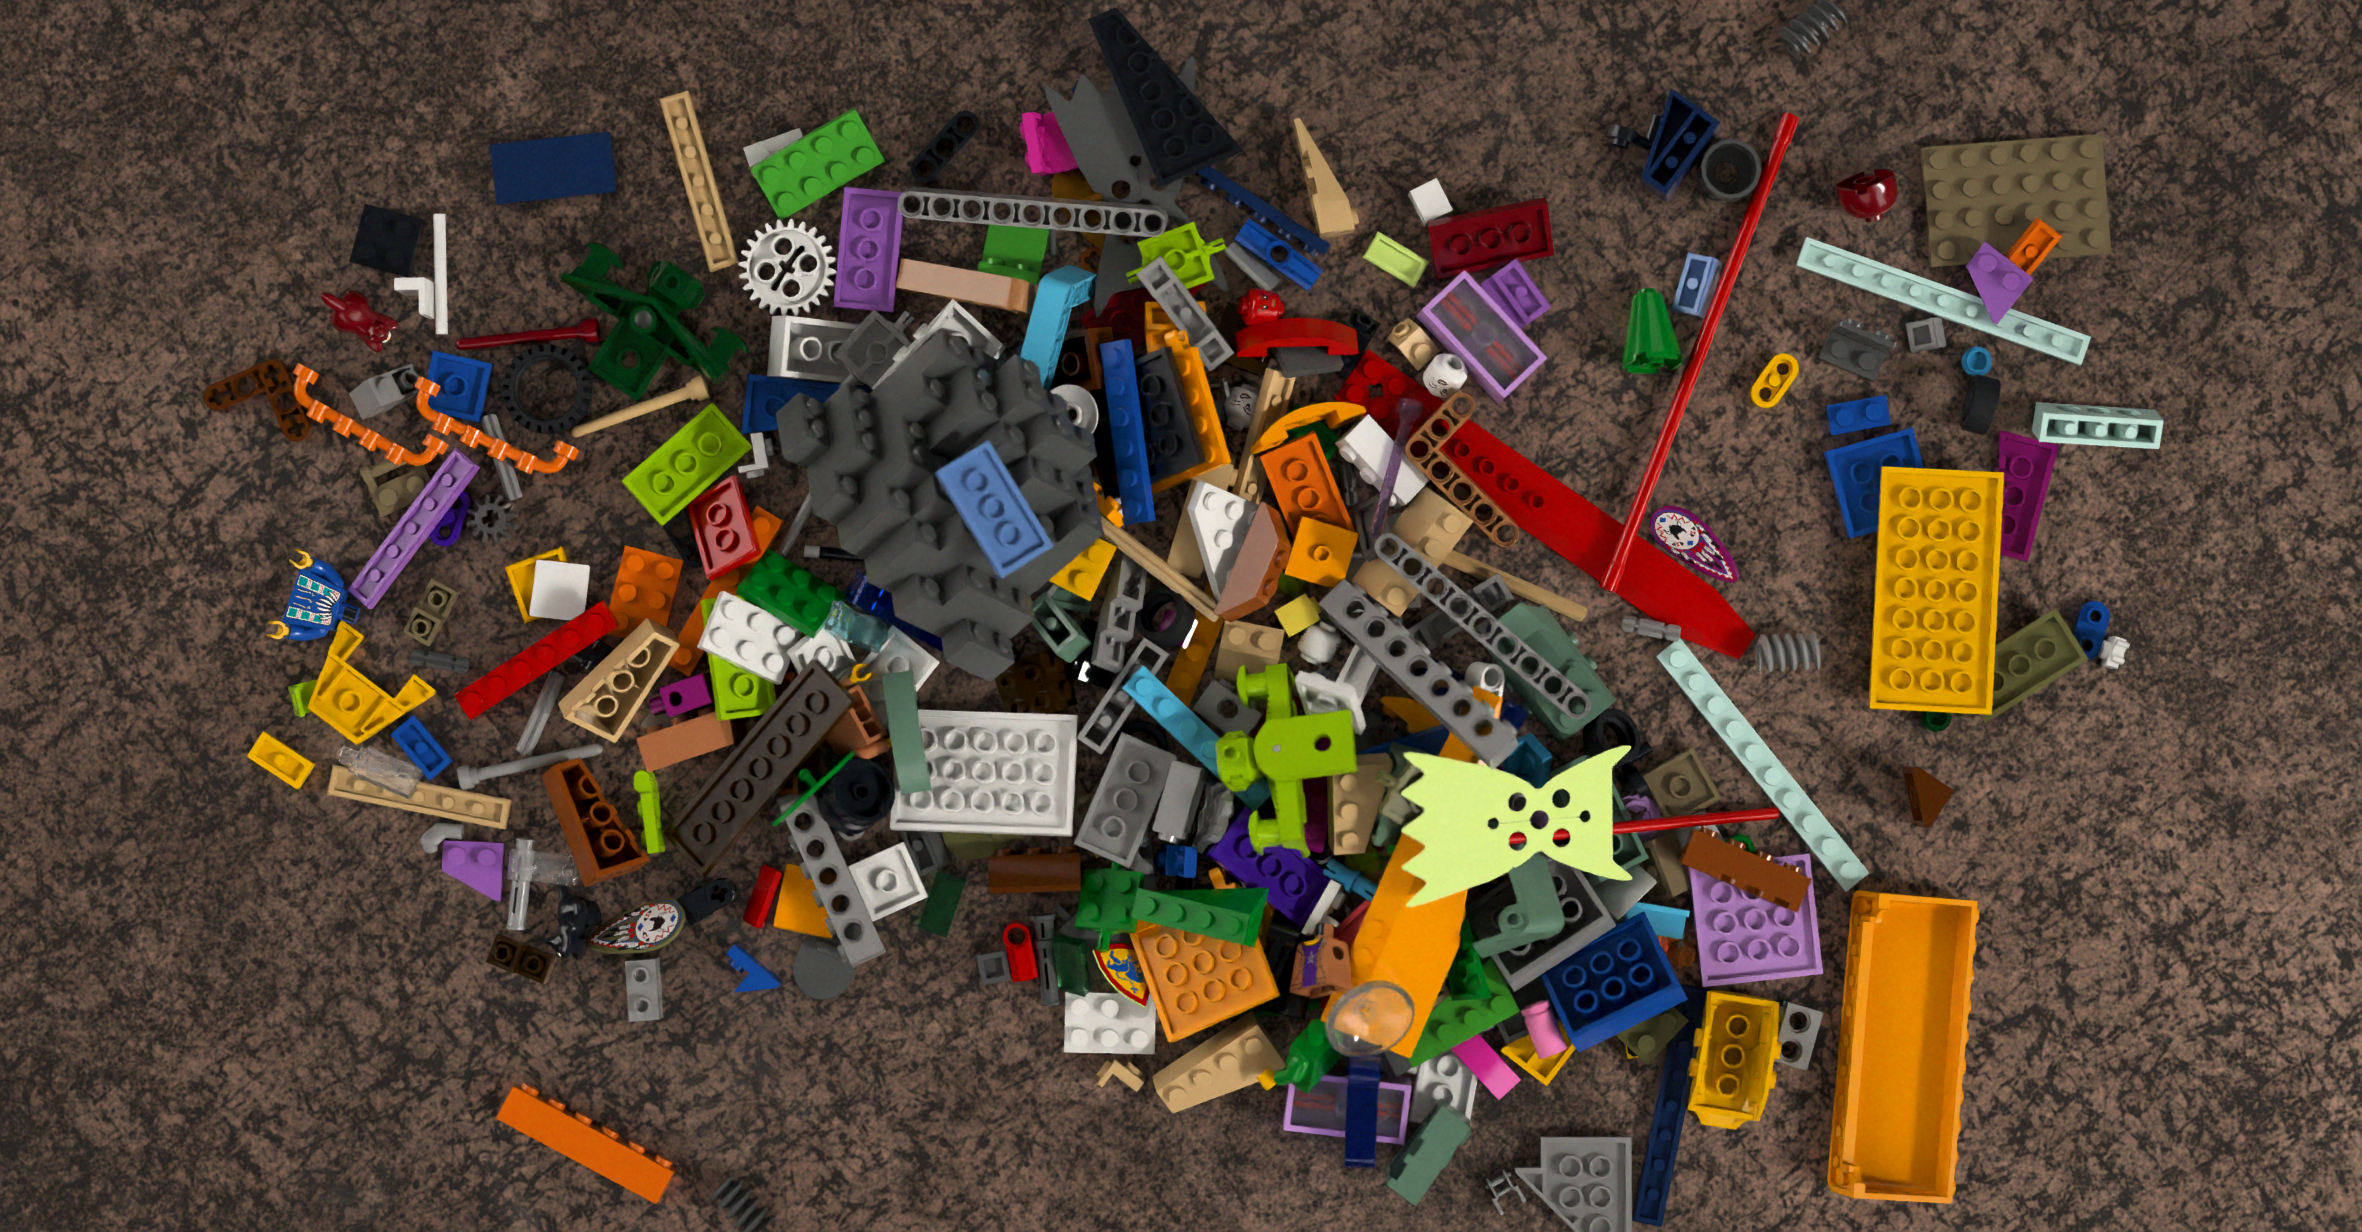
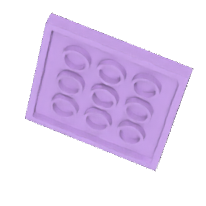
[1688,853,1823,987]

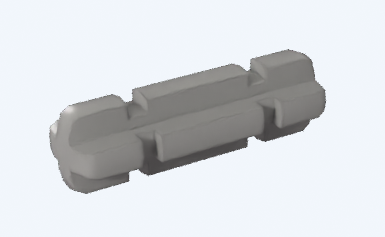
[1621,615,1681,642]

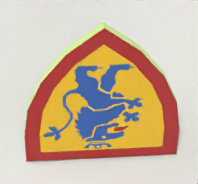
[1092,943,1150,1007]

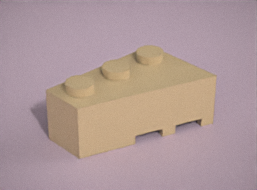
[1327,753,1394,855]

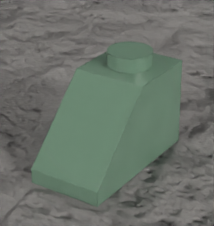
[1031,592,1092,663]

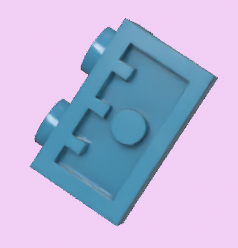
[1502,733,1552,789]

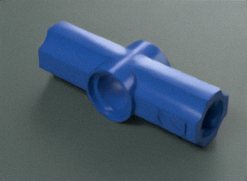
[1234,218,1323,292]

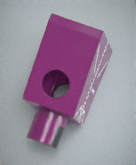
[649,672,715,717]

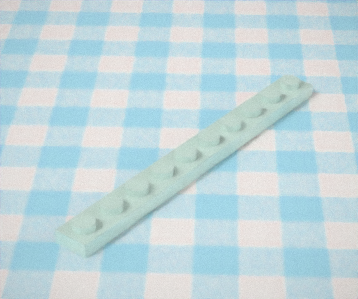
[1795,237,2091,366]
[1656,638,1869,892]

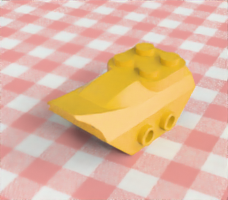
[1687,990,1781,1130]

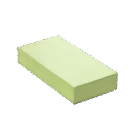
[1362,232,1430,288]

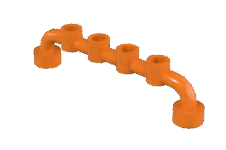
[293,363,449,466]
[414,376,579,475]

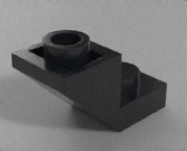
[1333,308,1381,380]

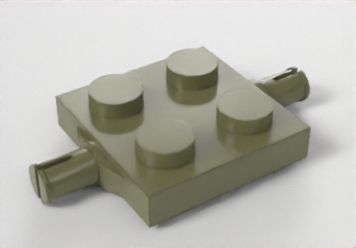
[1375,761,1424,827]

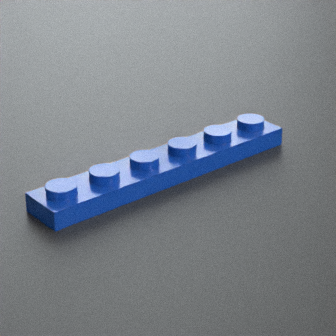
[1099,339,1156,525]

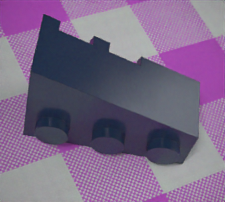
[1641,88,1720,203]

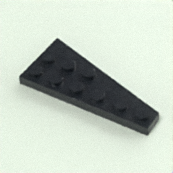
[1088,7,1244,188]

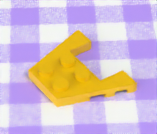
[307,621,436,746]

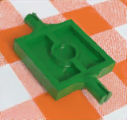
[1075,860,1145,953]

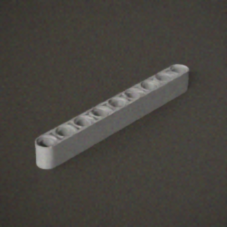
[897,187,1168,237]
[1375,533,1591,719]

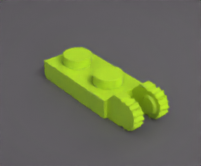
[633,769,666,854]

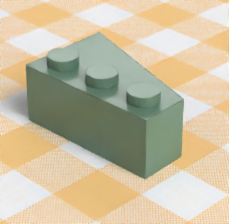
[1386,1098,1471,1206]

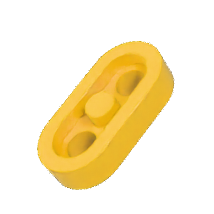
[1749,353,1799,409]

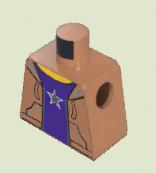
[1290,923,1351,999]

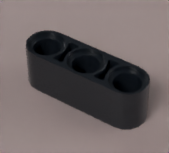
[911,110,980,186]

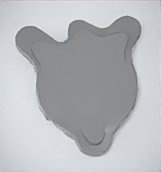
[1193,778,1234,854]

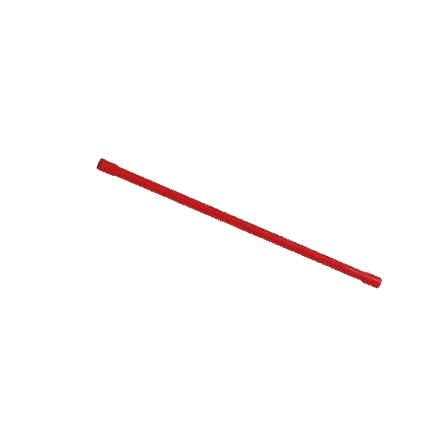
[1598,112,1800,593]

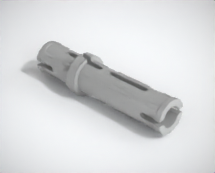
[506,838,536,930]

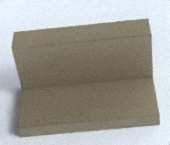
[1638,830,1691,903]

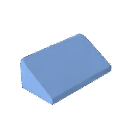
[1671,252,1722,319]

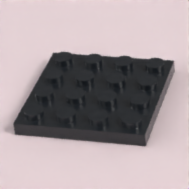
[1089,347,1206,501]

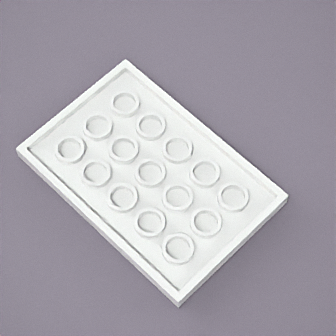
[890,710,1079,837]

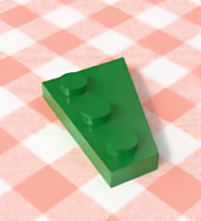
[1448,912,1491,1001]

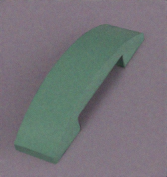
[882,670,932,795]

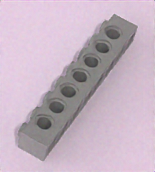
[1318,579,1519,770]

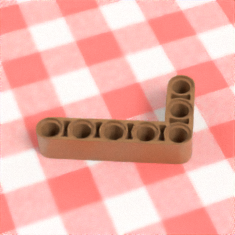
[895,258,1039,319]
[1405,390,1519,548]

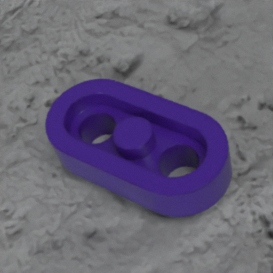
[429,490,471,547]

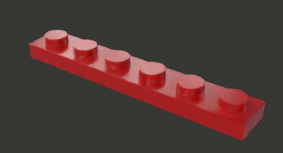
[454,600,620,720]

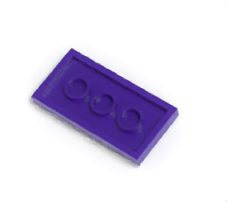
[1207,806,1335,928]

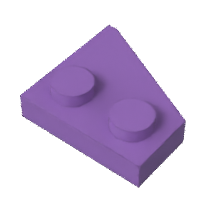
[1966,241,2034,325]
[442,840,505,901]

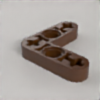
[203,360,312,443]

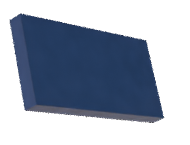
[490,132,617,205]

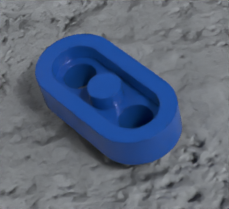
[2072,601,2110,660]

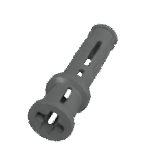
[1030,913,1060,1006]

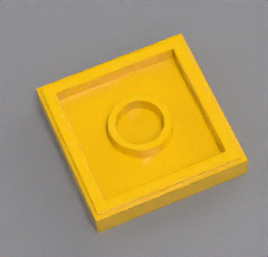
[505,547,568,624]

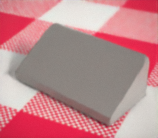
[1224,241,1281,291]

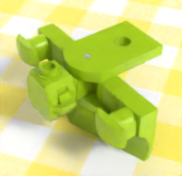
[1216,663,1357,858]

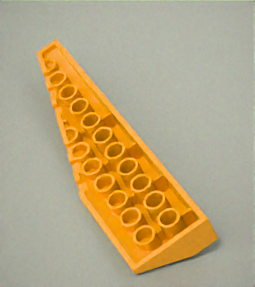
[1320,685,1503,1058]

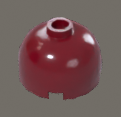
[1836,169,1898,222]

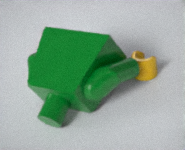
[1256,1019,1342,1094]

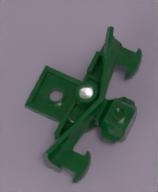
[560,242,749,402]

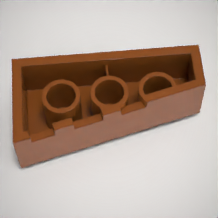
[542,757,650,887]
[1678,826,1812,913]

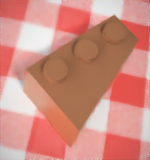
[636,705,748,773]

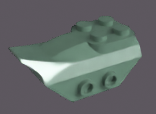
[1486,602,1616,744]

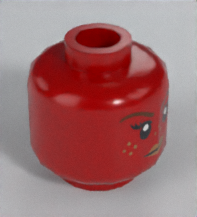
[1237,288,1284,327]

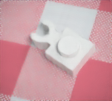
[2098,636,2130,669]

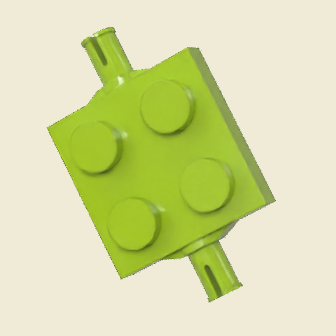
[1126,222,1227,289]

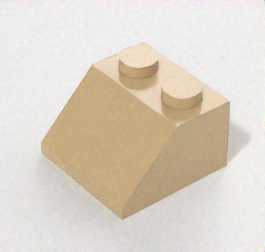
[1213,620,1285,683]

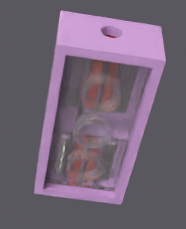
[1416,270,1547,404]
[1283,1068,1412,1145]

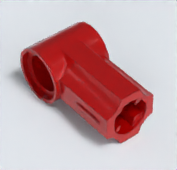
[1003,920,1039,982]

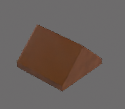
[1902,766,1954,828]

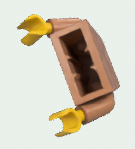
[821,663,892,759]

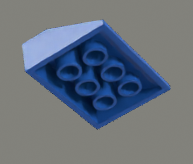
[1540,911,1688,1053]

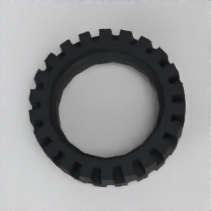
[502,344,594,434]

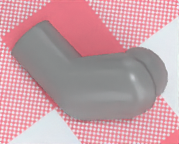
[421,823,464,853]

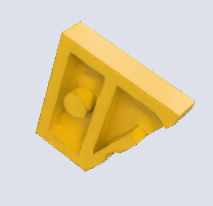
[1500,1020,1576,1086]

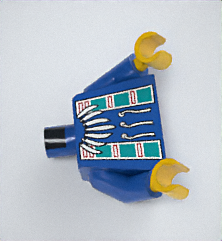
[266,548,360,641]

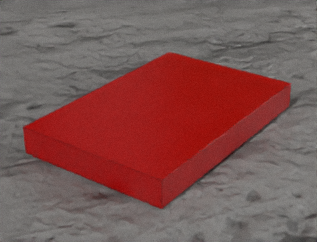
[687,475,762,581]

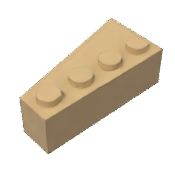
[558,618,680,743]

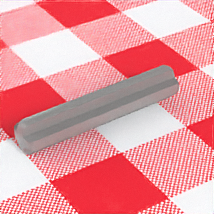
[480,414,522,501]
[516,671,565,756]

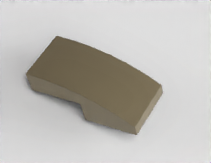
[403,576,461,646]

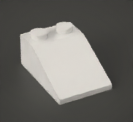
[767,315,864,385]

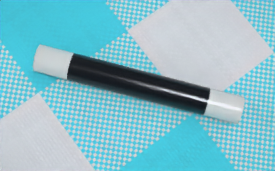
[804,545,864,562]

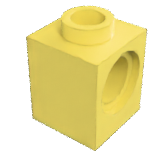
[1274,593,1322,638]

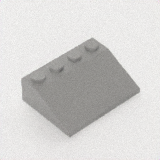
[1465,844,1616,992]

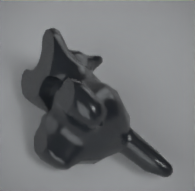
[545,874,602,961]

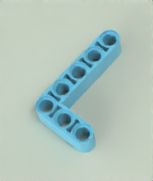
[1020,265,1098,392]

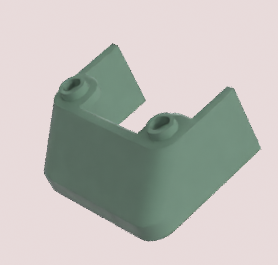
[1473,819,1565,958]

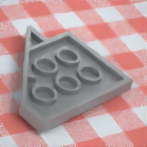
[1514,1136,1632,1232]

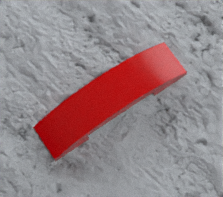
[1235,318,1358,357]

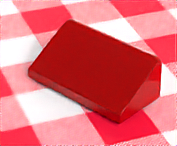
[743,864,784,929]

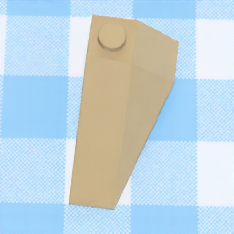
[1293,118,1359,239]

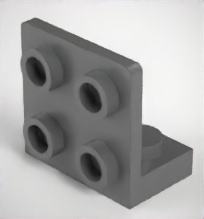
[1818,318,1897,382]

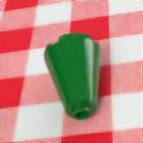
[1622,288,1683,374]

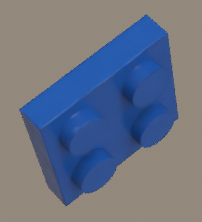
[427,350,494,423]

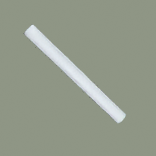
[433,214,448,335]

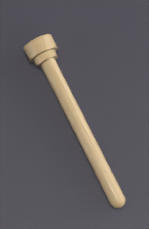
[570,375,711,437]

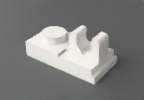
[1301,879,1346,937]

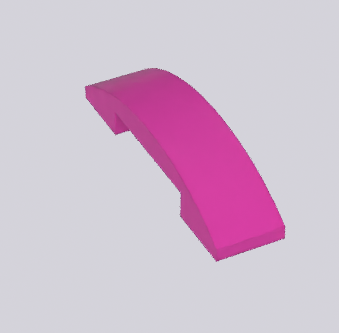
[1431,1000,1521,1100]

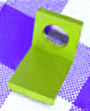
[288,679,318,717]

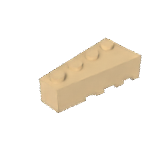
[1167,452,1239,579]
[1152,1010,1287,1113]

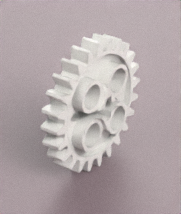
[739,219,837,317]

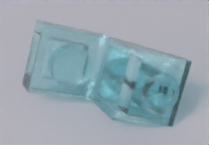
[824,600,889,654]

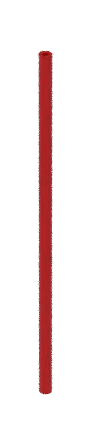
[1509,807,1779,844]

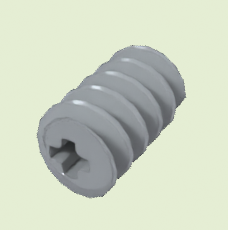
[1755,633,1820,672]

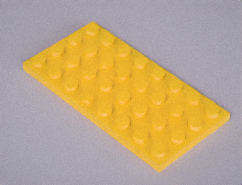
[1868,466,2004,715]

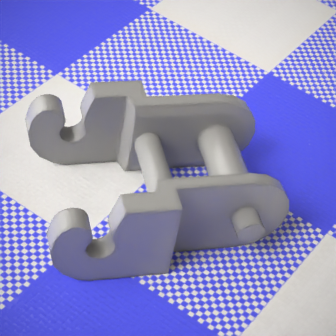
[1207,371,1230,397]
[1485,1169,1526,1215]

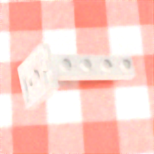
[1295,615,1403,735]

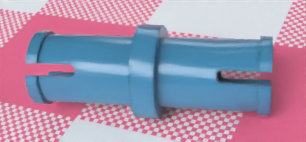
[1323,858,1378,902]

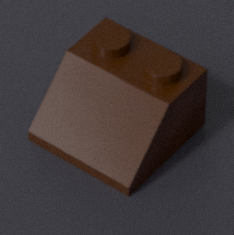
[1051,327,1114,392]

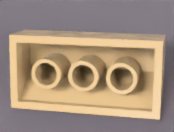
[1351,486,1473,618]

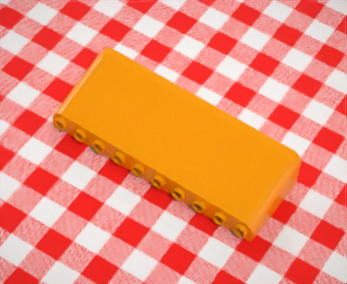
[1827,890,1979,1204]

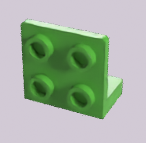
[977,225,1049,285]

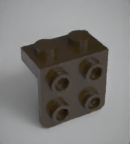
[995,649,1078,715]

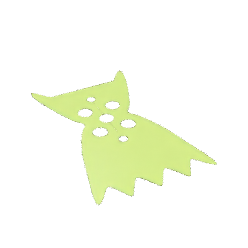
[1401,745,1633,907]

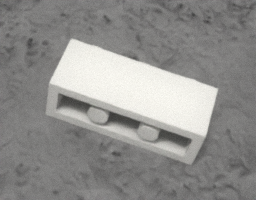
[1335,414,1430,509]

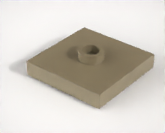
[1641,746,1722,817]

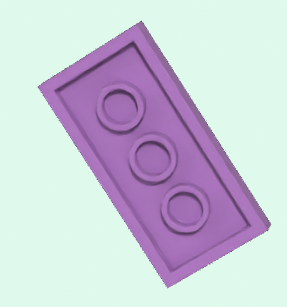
[833,187,903,313]

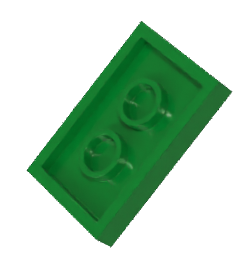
[736,549,846,639]

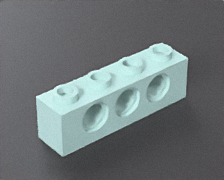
[2032,402,2164,449]

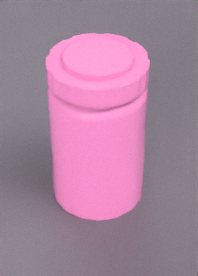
[1520,1000,1567,1059]

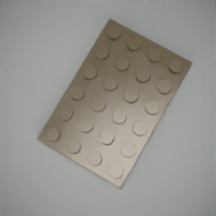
[1920,134,2112,268]

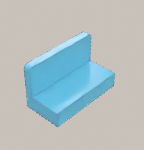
[1624,901,1690,939]

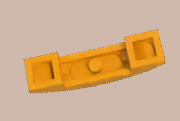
[1250,402,1366,454]

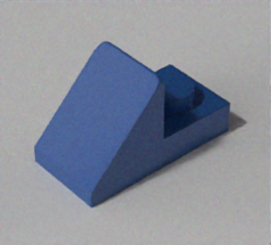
[726,943,783,992]

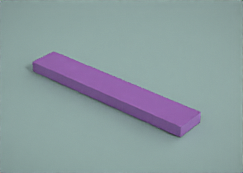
[347,448,481,609]

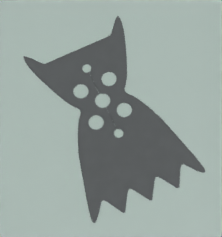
[1044,56,1229,317]

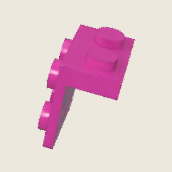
[1020,111,1080,176]

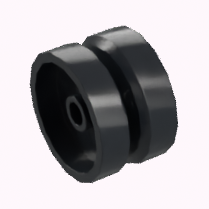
[817,759,895,834]

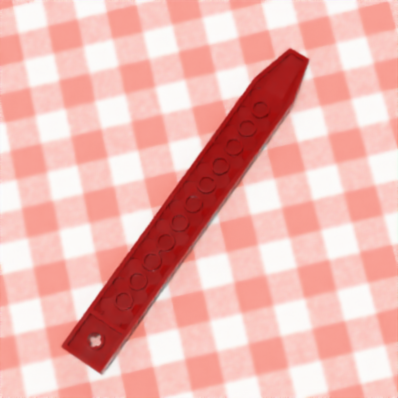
[1334,349,1756,660]

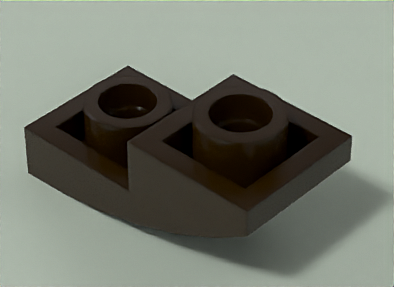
[486,934,558,984]

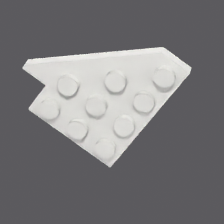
[1187,480,1288,603]

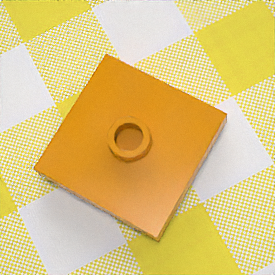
[1282,515,1359,589]

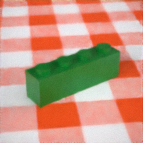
[1131,888,1269,947]

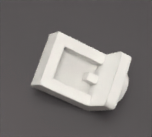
[738,432,774,479]

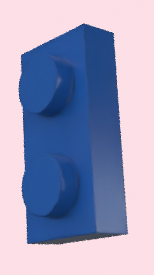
[1825,395,1891,436]
[390,715,454,780]

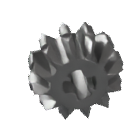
[467,494,519,545]

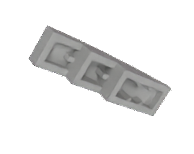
[1091,550,1147,674]

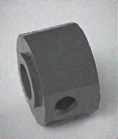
[1697,139,1761,203]

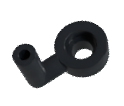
[1606,114,1662,151]
[1620,741,1653,799]

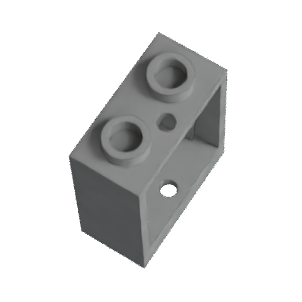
[1152,760,1209,844]

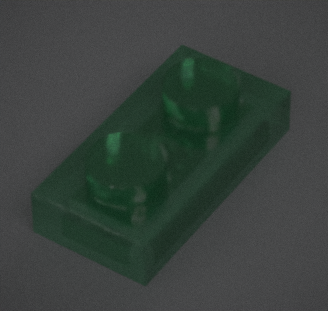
[918,870,967,938]
[1053,934,1091,997]

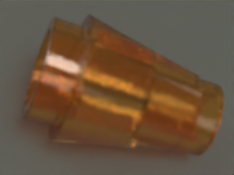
[1667,939,1697,969]

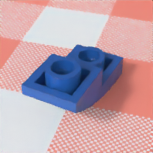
[1156,844,1197,878]

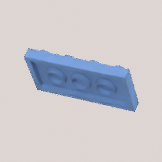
[935,440,1053,579]

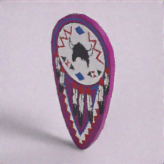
[1649,506,1739,583]

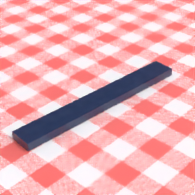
[1632,983,1710,1227]

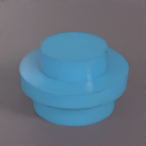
[1961,347,1992,377]

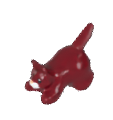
[320,290,398,352]

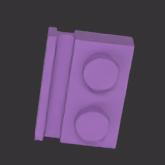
[1480,258,1552,329]

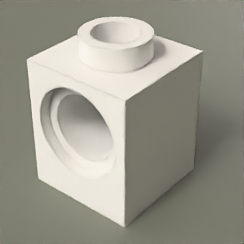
[1408,178,1453,227]

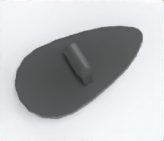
[793,897,861,1000]

